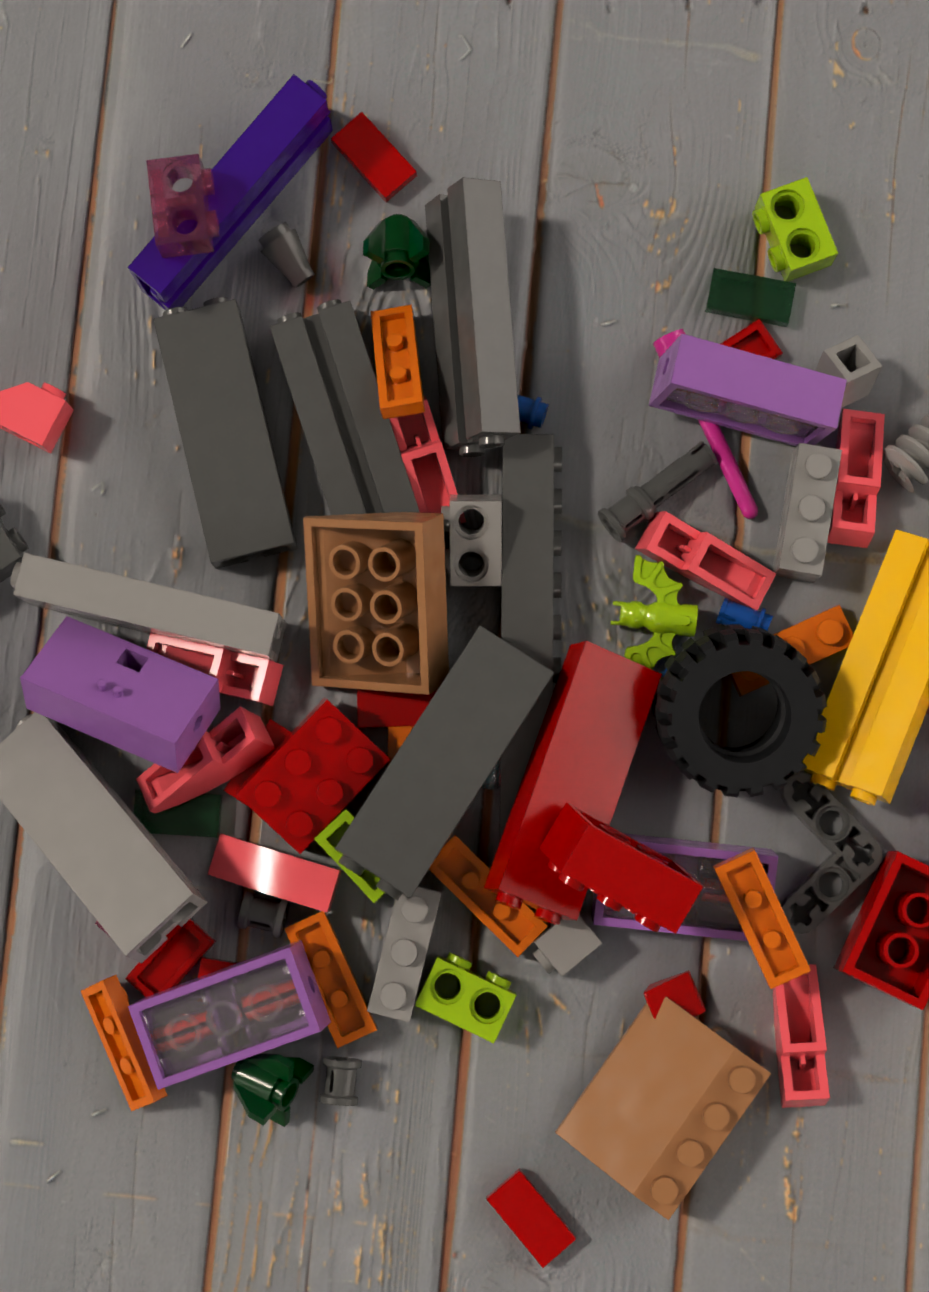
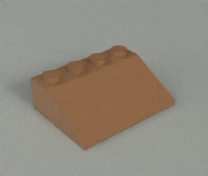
[303,512,449,695]
[555,996,771,1221]

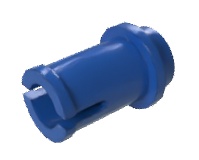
[518,395,549,430]
[716,597,773,631]

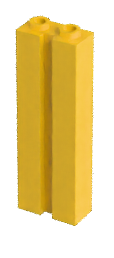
[802,529,929,806]

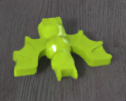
[611,555,698,670]

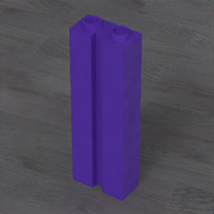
[128,74,333,311]

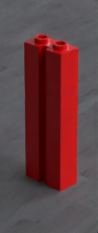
[484,641,662,925]

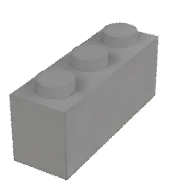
[773,443,842,583]
[367,886,443,1023]

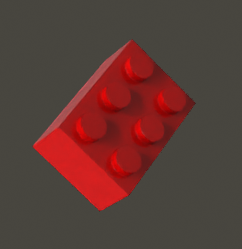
[236,697,390,854]
[540,802,704,934]
[833,851,929,1010]

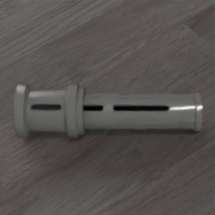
[598,441,717,542]

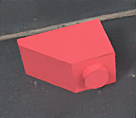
[0,382,74,454]

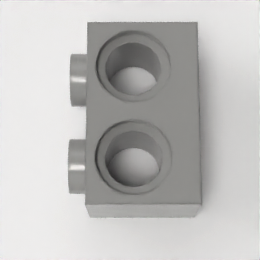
[441,494,502,586]

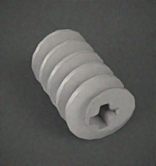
[882,414,929,493]

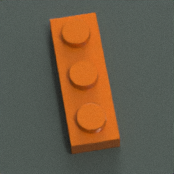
[371,304,425,419]
[729,605,853,697]
[429,835,548,957]
[713,848,811,989]
[284,911,378,1049]
[81,975,168,1111]

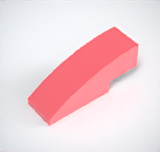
[389,396,466,524]
[827,408,885,548]
[635,511,776,610]
[146,633,284,706]
[136,706,276,814]
[208,833,342,913]
[773,964,830,1108]

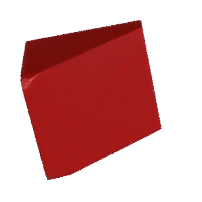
[644,970,706,1019]

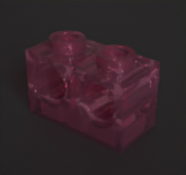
[146,154,220,258]

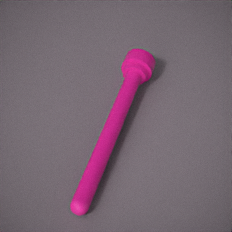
[653,329,759,519]

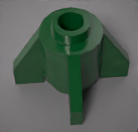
[363,214,431,290]
[231,1053,314,1127]

